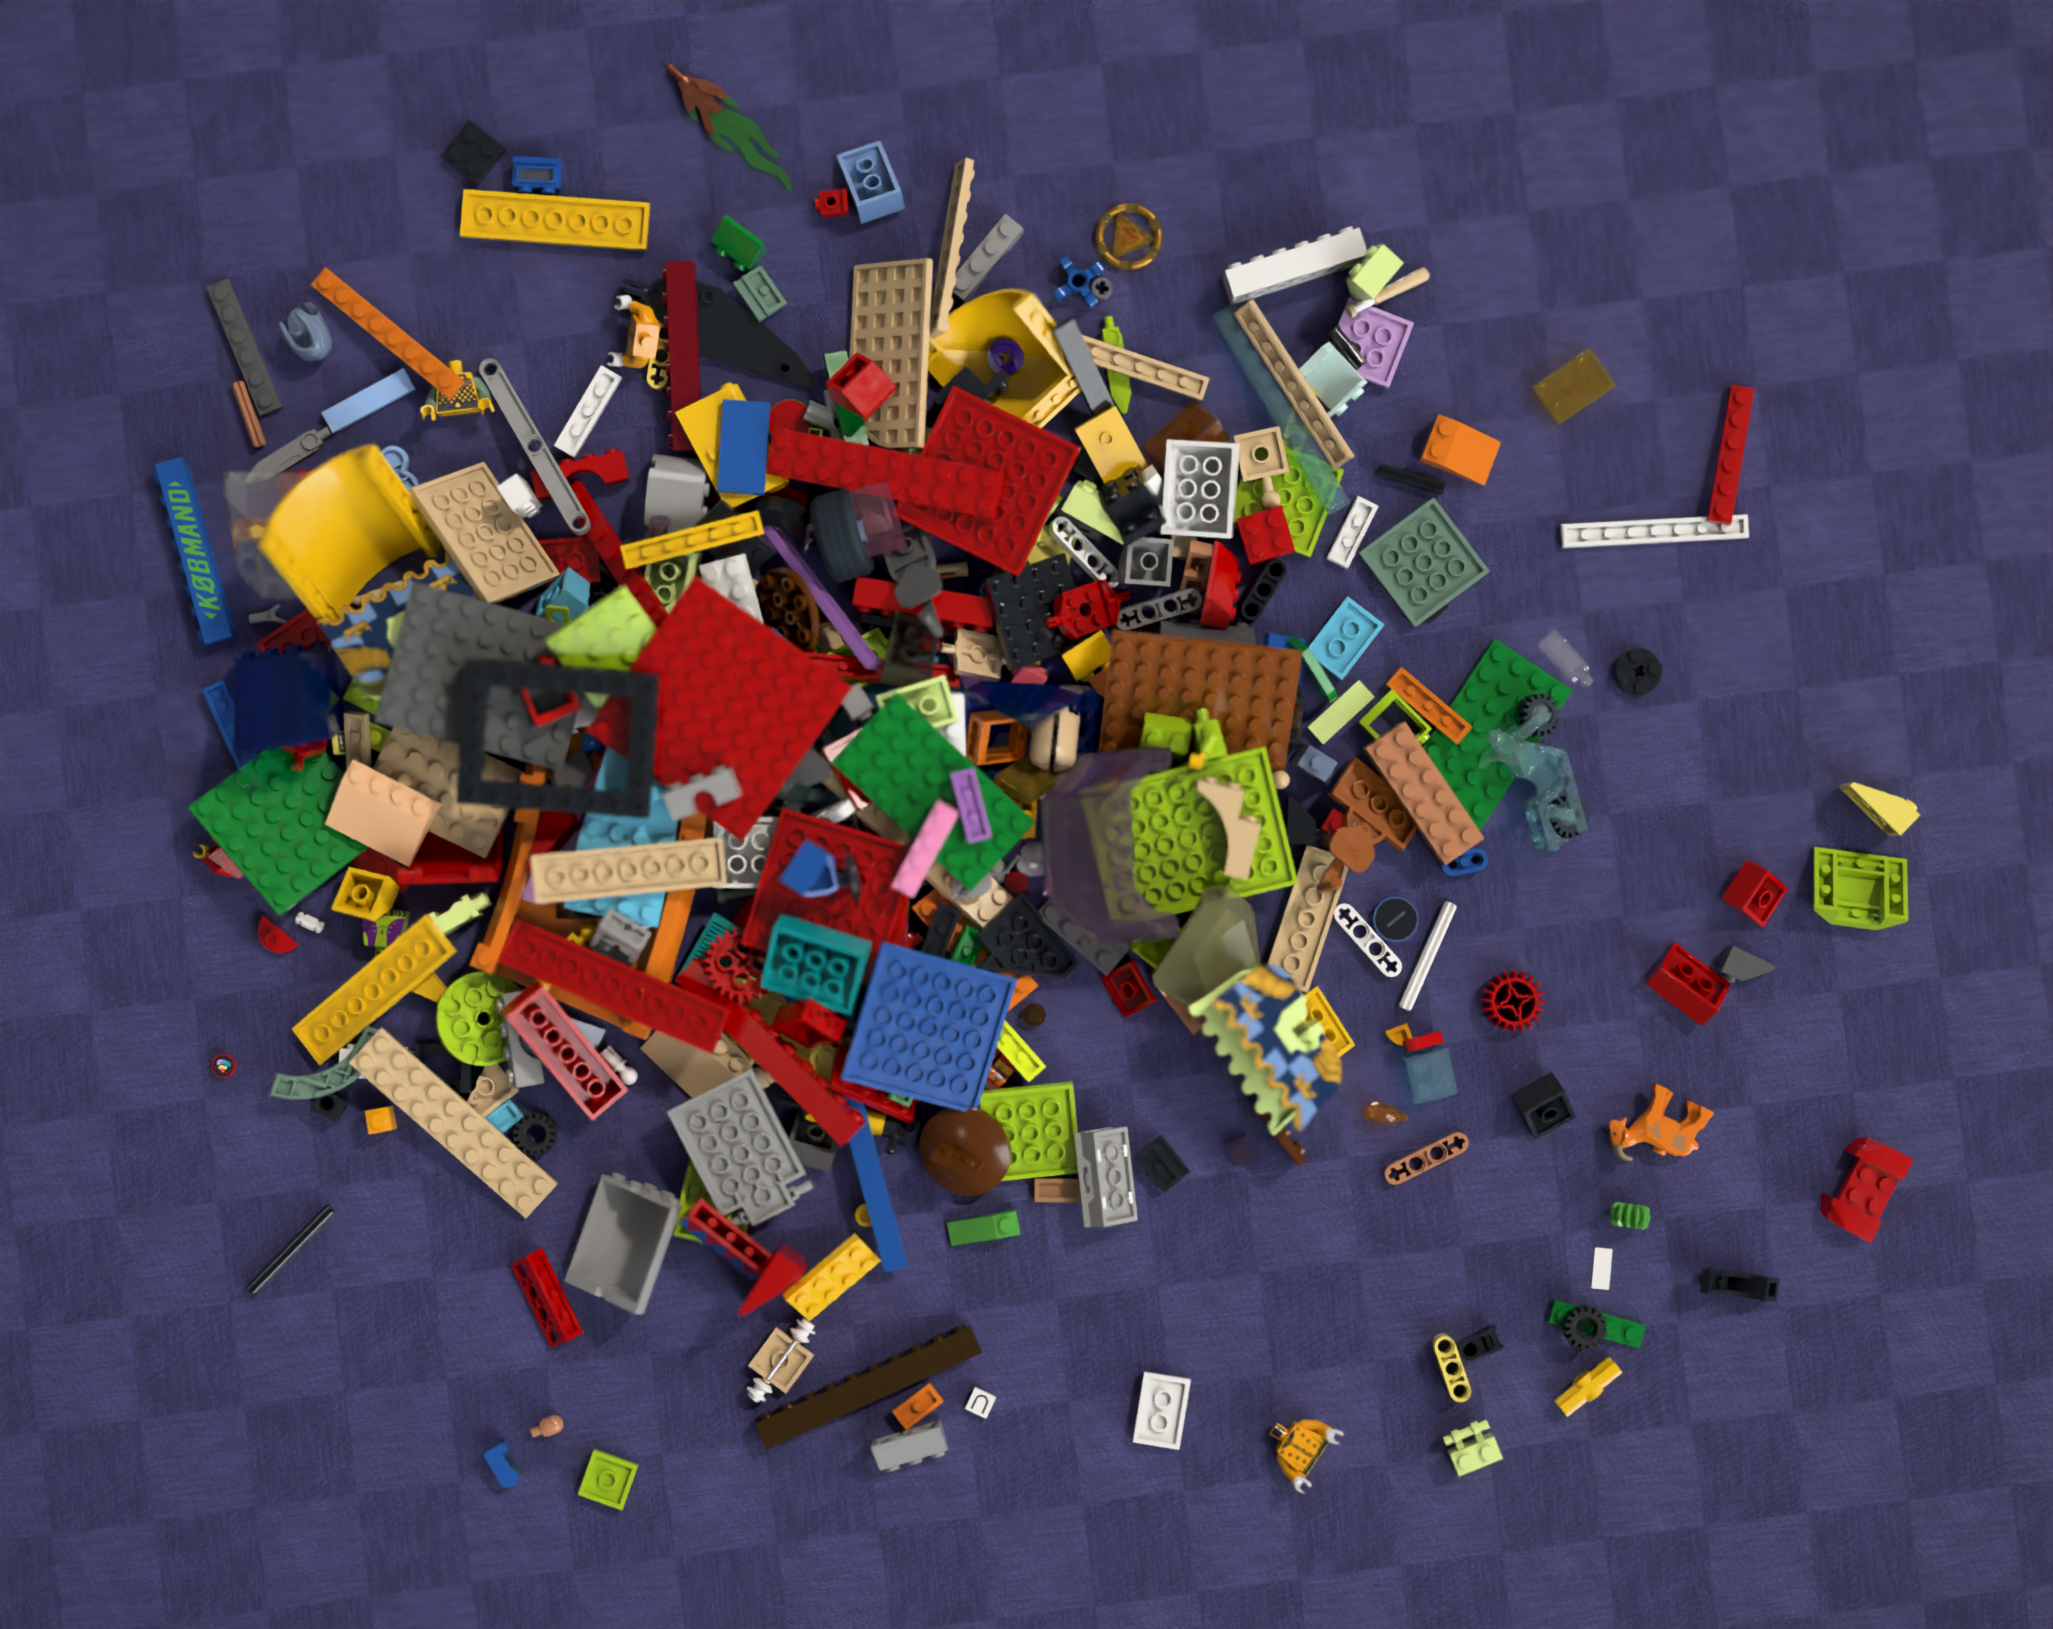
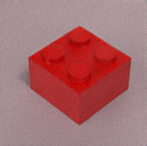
[1235,505,1295,566]

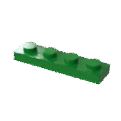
[1548,1299,1646,1348]

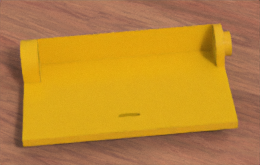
[675,382,790,508]

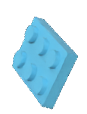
[1309,596,1385,681]

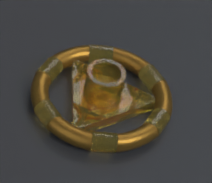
[1095,203,1163,271]

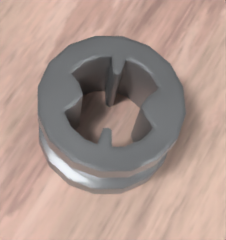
[1091,277,1112,300]

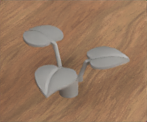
[952,842,1060,901]

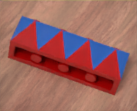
[678,1199,774,1280]

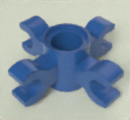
[1053,255,1104,309]

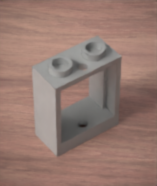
[589,908,651,967]

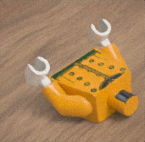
[607,295,660,368]
[1270,1419,1343,1494]

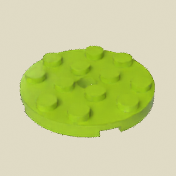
[435,972,523,1066]

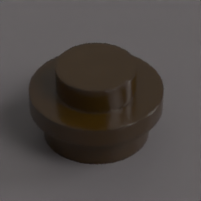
[1022,1003,1046,1027]

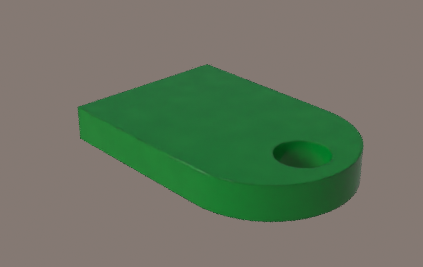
[1287,636,1338,703]

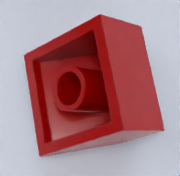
[1721,860,1788,928]

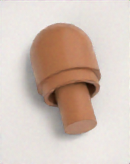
[530,1415,563,1438]

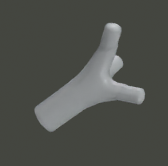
[249,604,287,624]

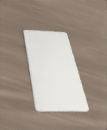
[1592,1247,1612,1290]

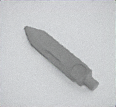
[245,426,332,483]

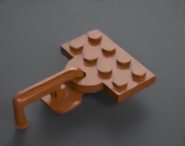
[1316,757,1417,894]

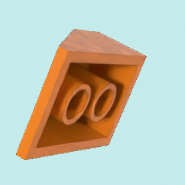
[1419,414,1501,486]

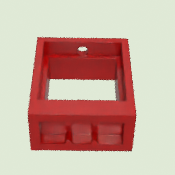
[517,653,581,728]
[771,998,846,1049]

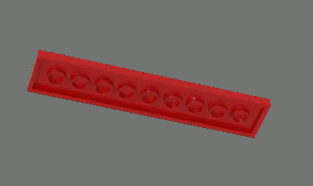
[766,427,1005,519]
[498,918,732,1054]

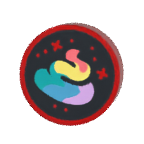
[211,1054,237,1078]

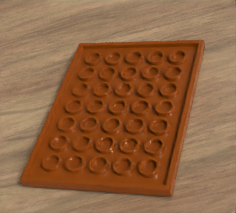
[1098,630,1302,774]

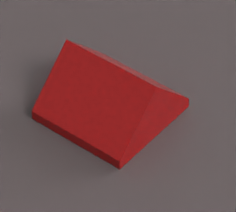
[1101,960,1157,1018]

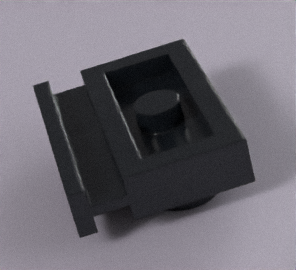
[1135,1135,1191,1193]

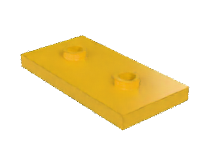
[1074,405,1149,484]

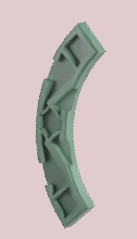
[270,1026,389,1100]

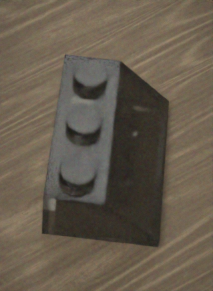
[879,611,941,687]

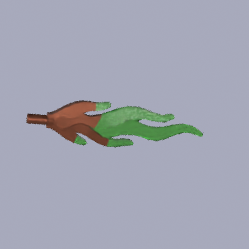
[666,63,792,192]

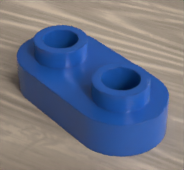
[1441,848,1488,876]

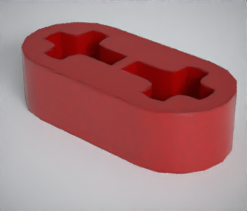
[1403,1030,1444,1052]

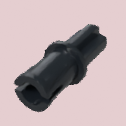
[1327,326,1366,370]

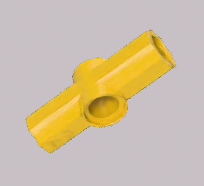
[1554,1356,1622,1417]

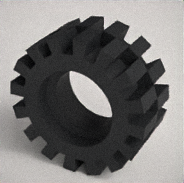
[513,1112,558,1156]
[1562,1305,1607,1350]

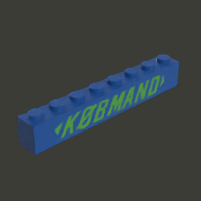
[154,457,237,646]

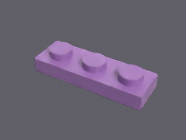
[950,767,992,843]

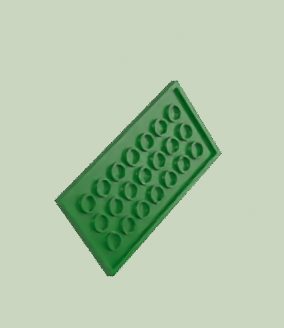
[1423,639,1573,831]
[831,692,1036,892]

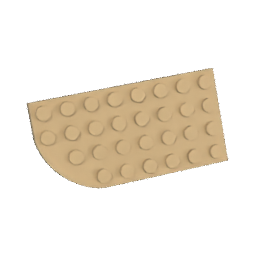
[850,258,933,449]

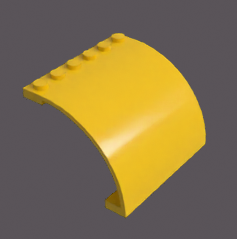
[258,444,442,621]

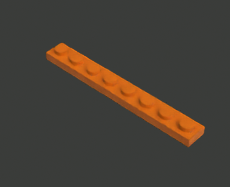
[311,267,465,400]

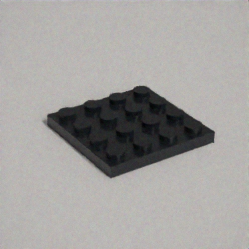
[982,553,1089,671]

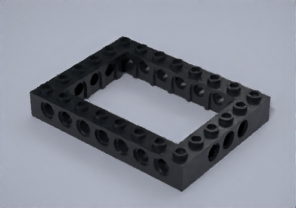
[456,657,661,819]

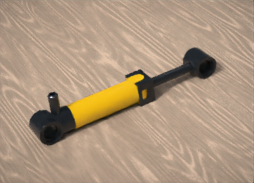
[765,1092,920,1155]

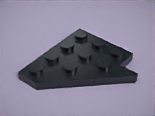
[973,891,1079,979]

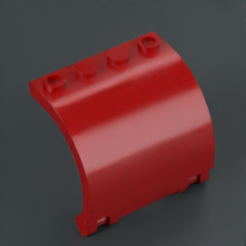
[398,824,504,885]

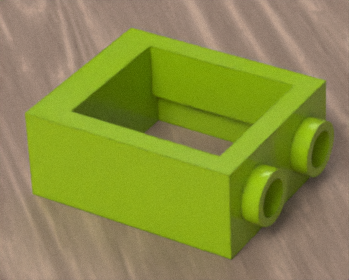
[1357,689,1432,745]

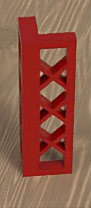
[510,1248,583,1348]

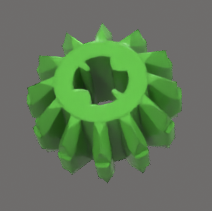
[1609,1202,1650,1229]

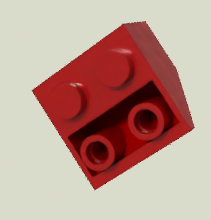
[825,352,897,420]

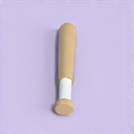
[1345,268,1429,318]

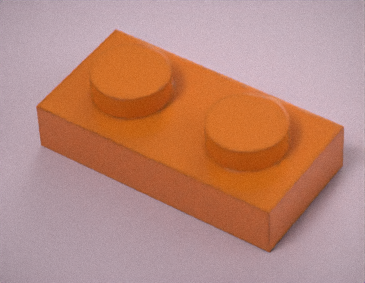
[892,1382,944,1430]

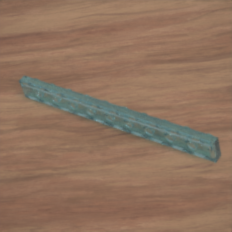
[1212,304,1351,516]

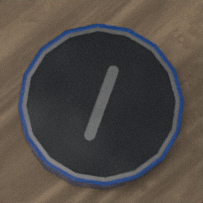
[1372,896,1419,943]

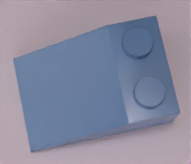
[836,141,905,224]

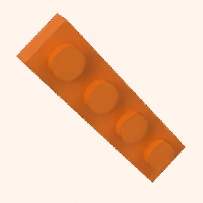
[1386,667,1473,745]

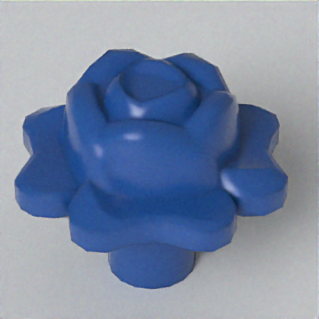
[581,732,605,755]

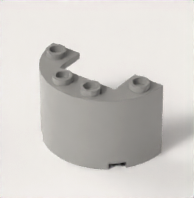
[644,454,710,552]

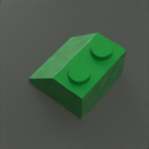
[711,215,767,272]

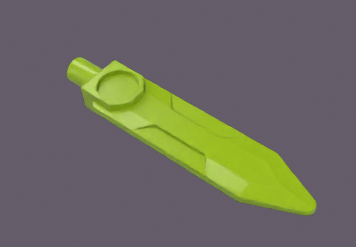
[1101,316,1131,414]

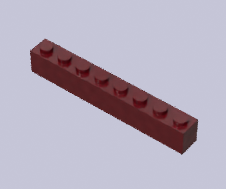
[662,261,701,451]

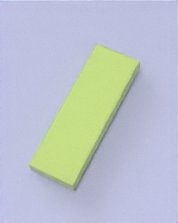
[1307,680,1374,745]

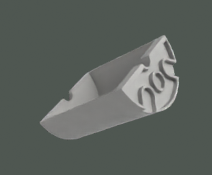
[564,1172,682,1314]

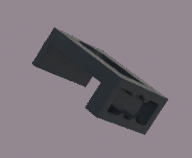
[411,1044,474,1093]

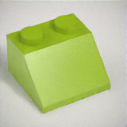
[1137,712,1192,762]

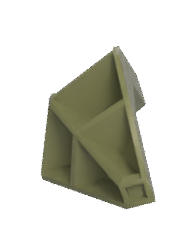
[1152,886,1261,1006]

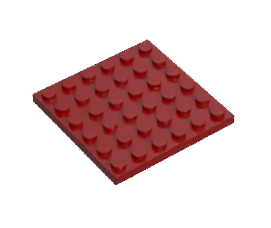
[892,386,1081,576]
[741,808,912,983]

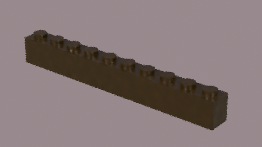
[755,1323,982,1450]

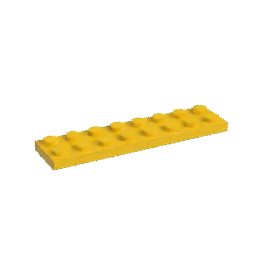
[460,189,650,251]
[292,915,457,1066]

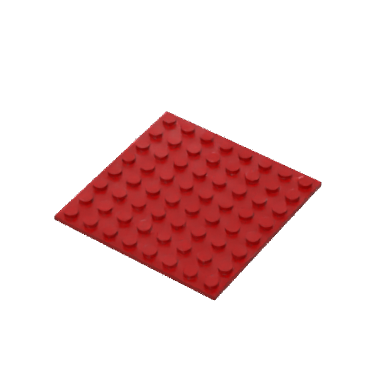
[586,575,852,842]

